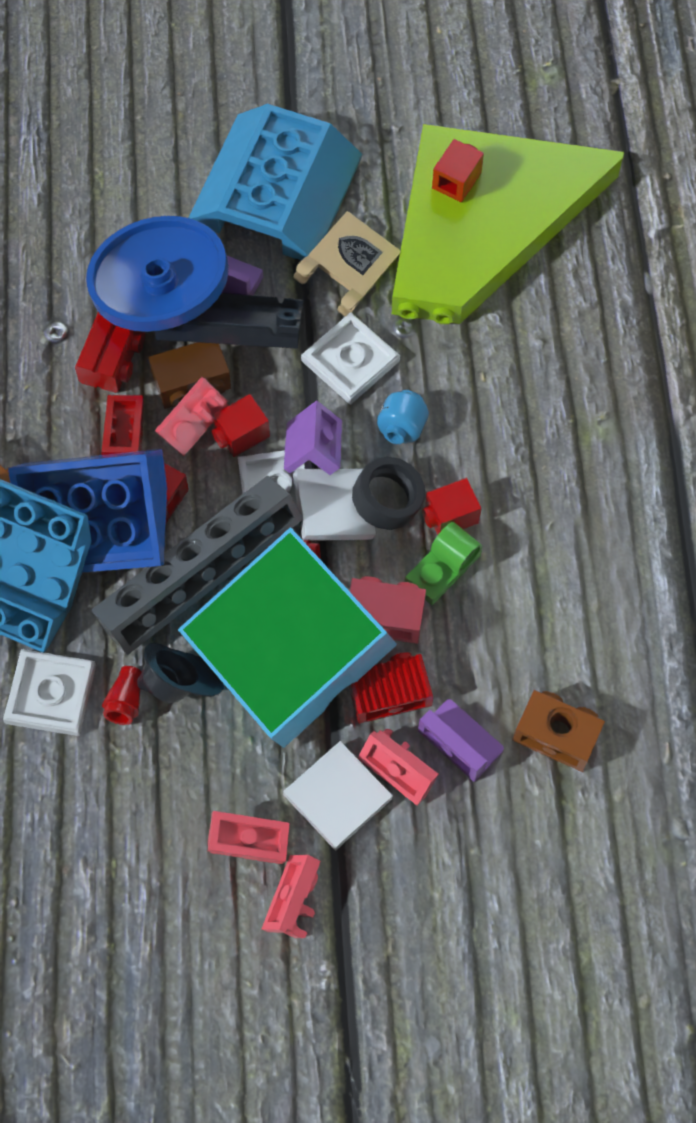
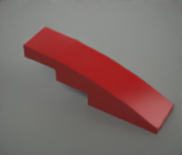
[101,395,144,455]

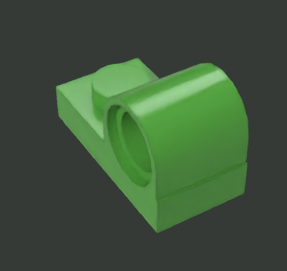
[405,522,482,605]

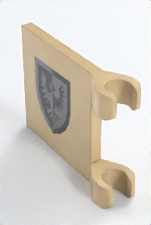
[293,211,400,317]

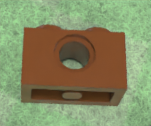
[512,690,605,772]

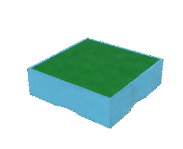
[178,527,397,748]

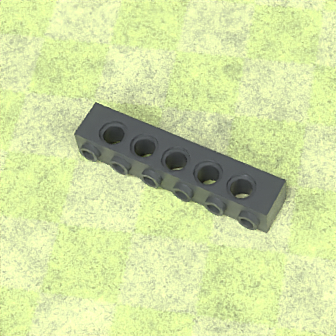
[91,475,303,655]

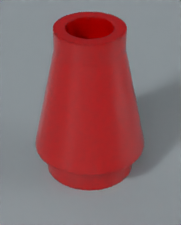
[102,666,142,725]

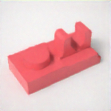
[155,377,228,456]
[357,729,439,806]
[207,811,290,864]
[261,855,321,938]

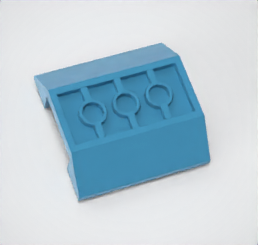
[188,104,362,261]
[0,479,91,653]

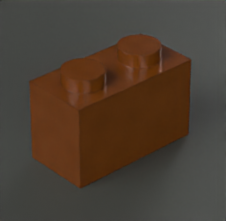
[149,342,231,409]

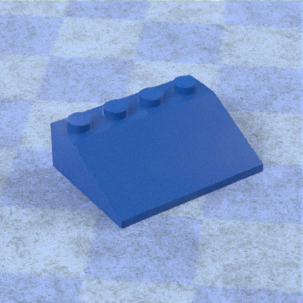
[8,449,167,573]

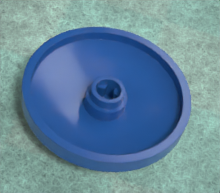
[86,216,229,332]

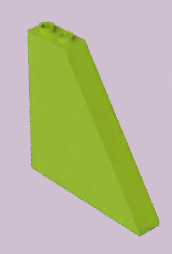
[391,124,624,324]

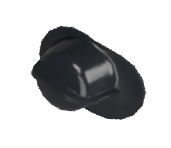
[137,643,224,703]

